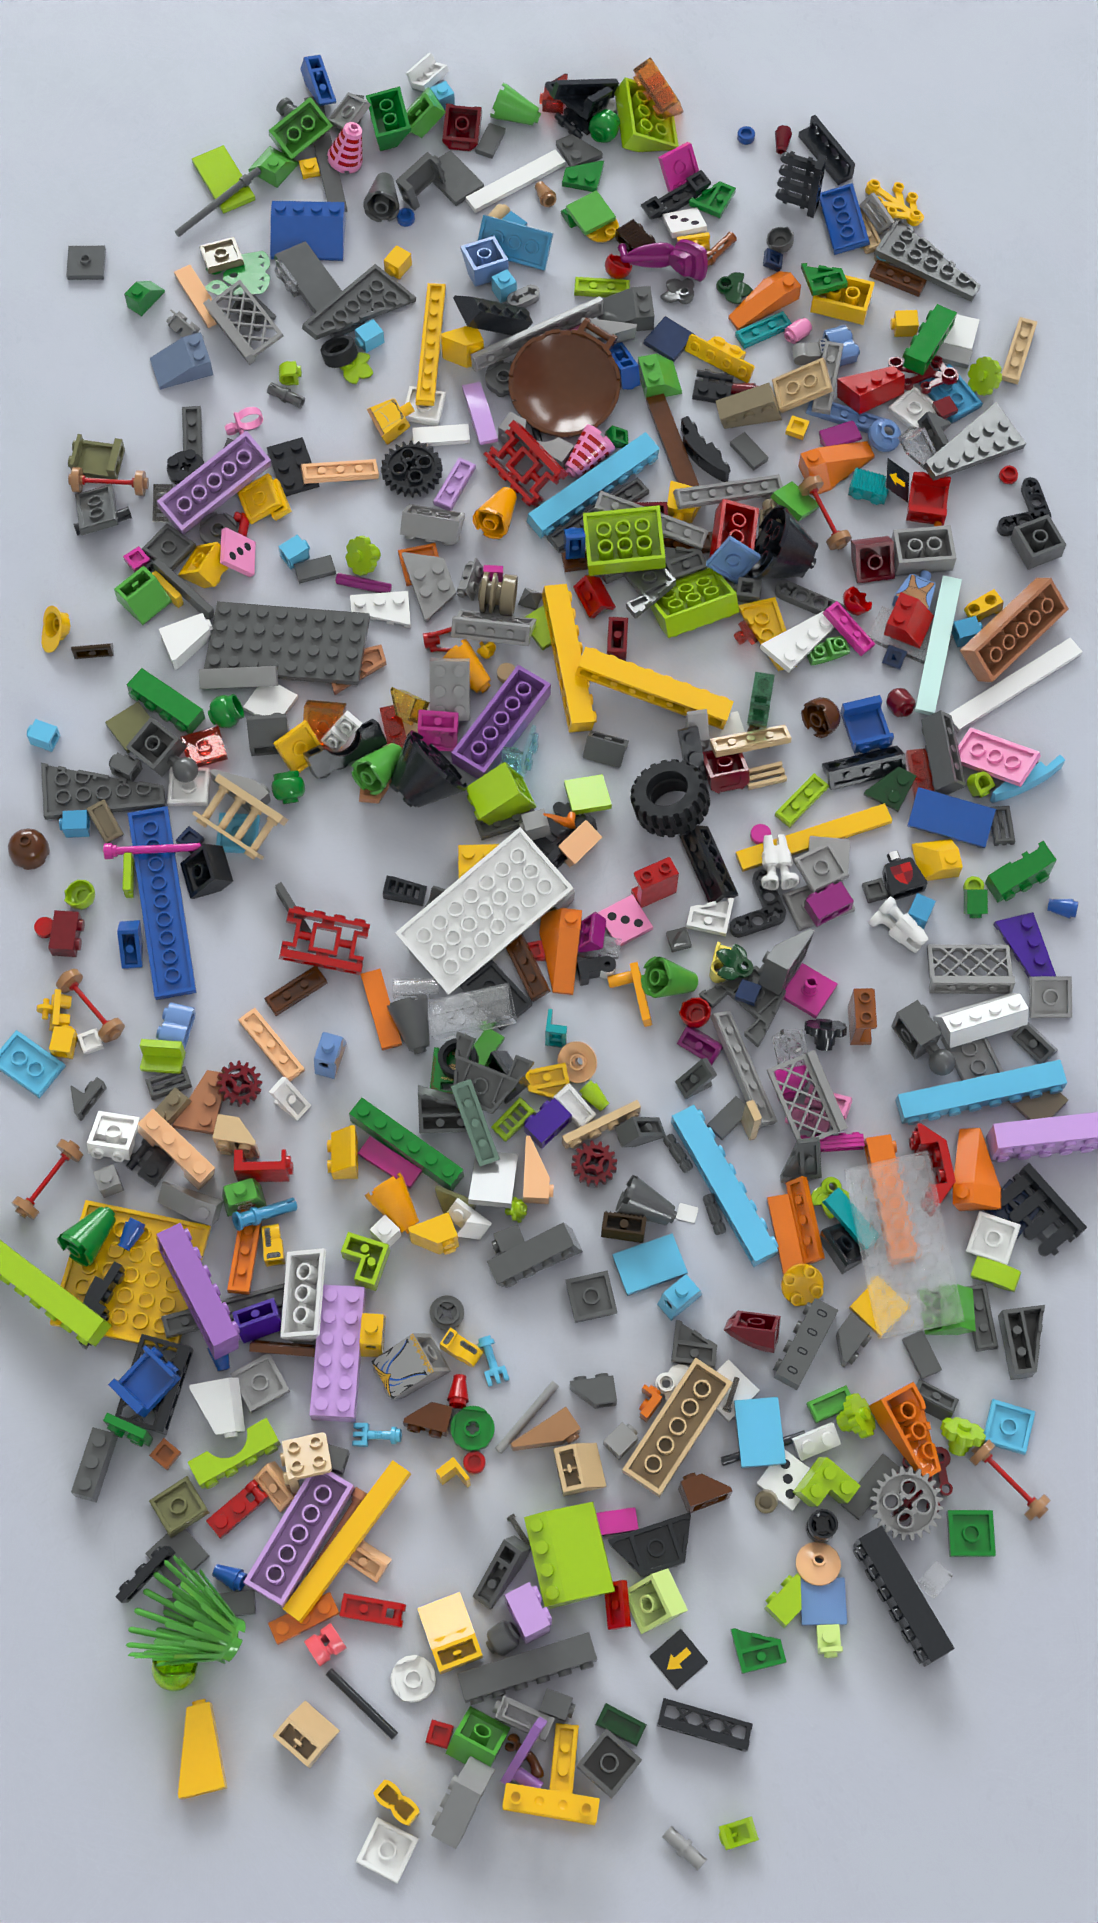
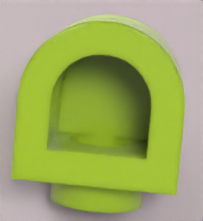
[279,361,302,386]
[967,772,996,798]

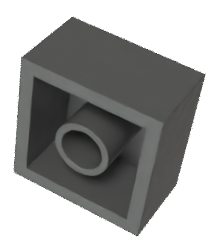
[1010,514,1066,570]
[576,1728,642,1799]

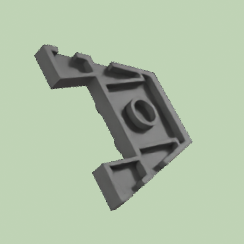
[599,568,676,619]
[699,966,786,1047]
[453,1031,534,1114]

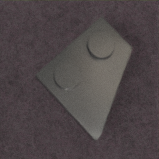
[556,134,603,167]
[664,545,707,580]
[780,1137,822,1183]
[671,1320,717,1368]

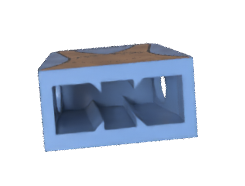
[892,570,936,610]
[314,1032,347,1079]

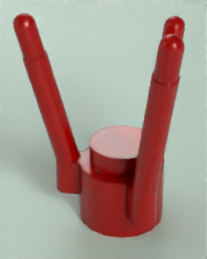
[423,627,452,652]

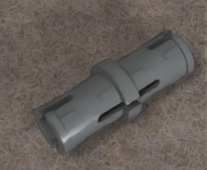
[267,382,305,408]

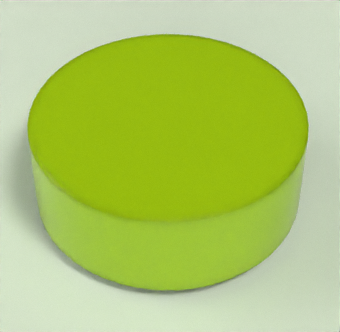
[963,876,984,891]

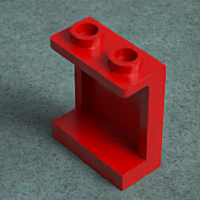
[906,472,951,526]
[631,857,679,908]
[234,1149,293,1182]

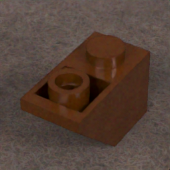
[403,1402,453,1439]

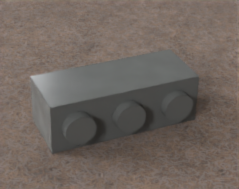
[71,1427,118,1503]

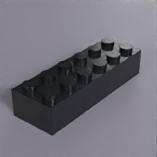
[853,1525,955,1667]

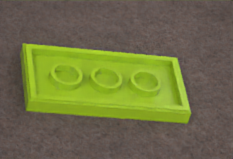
[191,145,256,214]

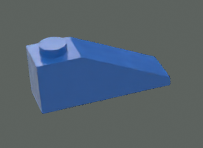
[300,55,337,106]
[610,342,641,390]

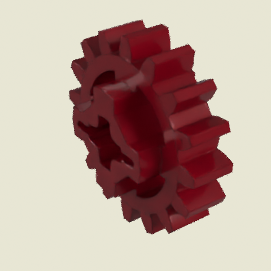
[216,1060,262,1107]
[571,1140,617,1187]

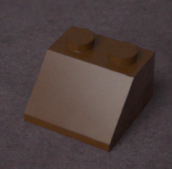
[678,1472,732,1513]

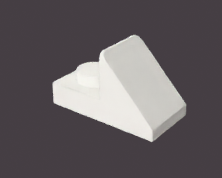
[269,1077,311,1121]
[447,1198,492,1240]

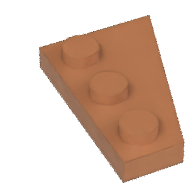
[331,644,387,695]
[172,1070,224,1135]

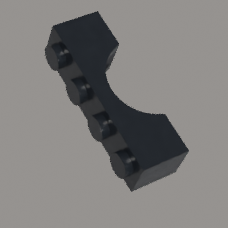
[303,719,388,779]

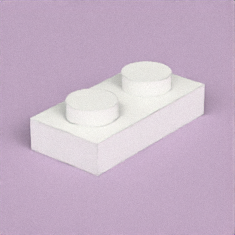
[792,1422,841,1461]

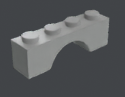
[498,411,574,469]

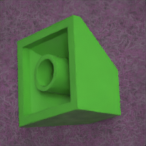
[248,146,299,188]

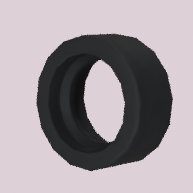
[320,335,358,368]
[438,1038,479,1080]

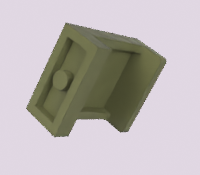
[68,434,125,479]

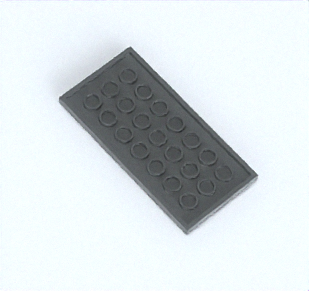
[204,601,370,685]

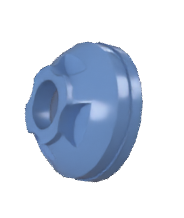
[868,418,901,452]

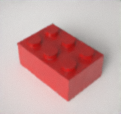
[709,499,759,558]

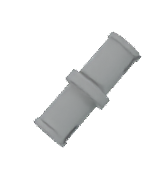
[662,1826,707,1871]

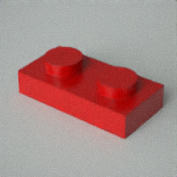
[605,1580,631,1630]

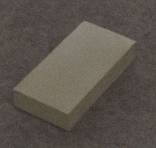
[86,799,124,843]

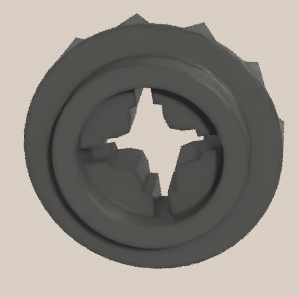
[430,1295,464,1330]

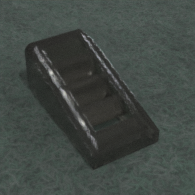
[152,484,174,522]

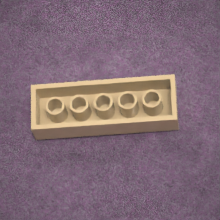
[622,1358,733,1498]

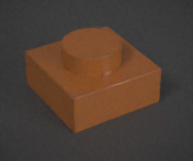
[149,1438,182,1470]

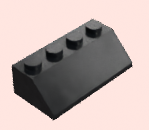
[453,295,533,336]

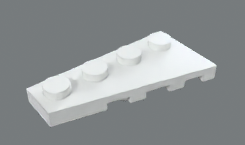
[760,611,835,673]

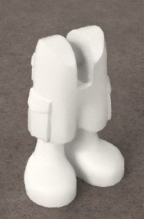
[761,834,799,890]
[868,896,928,953]

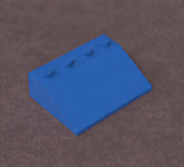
[270,201,346,261]

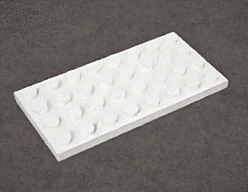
[395,827,574,995]

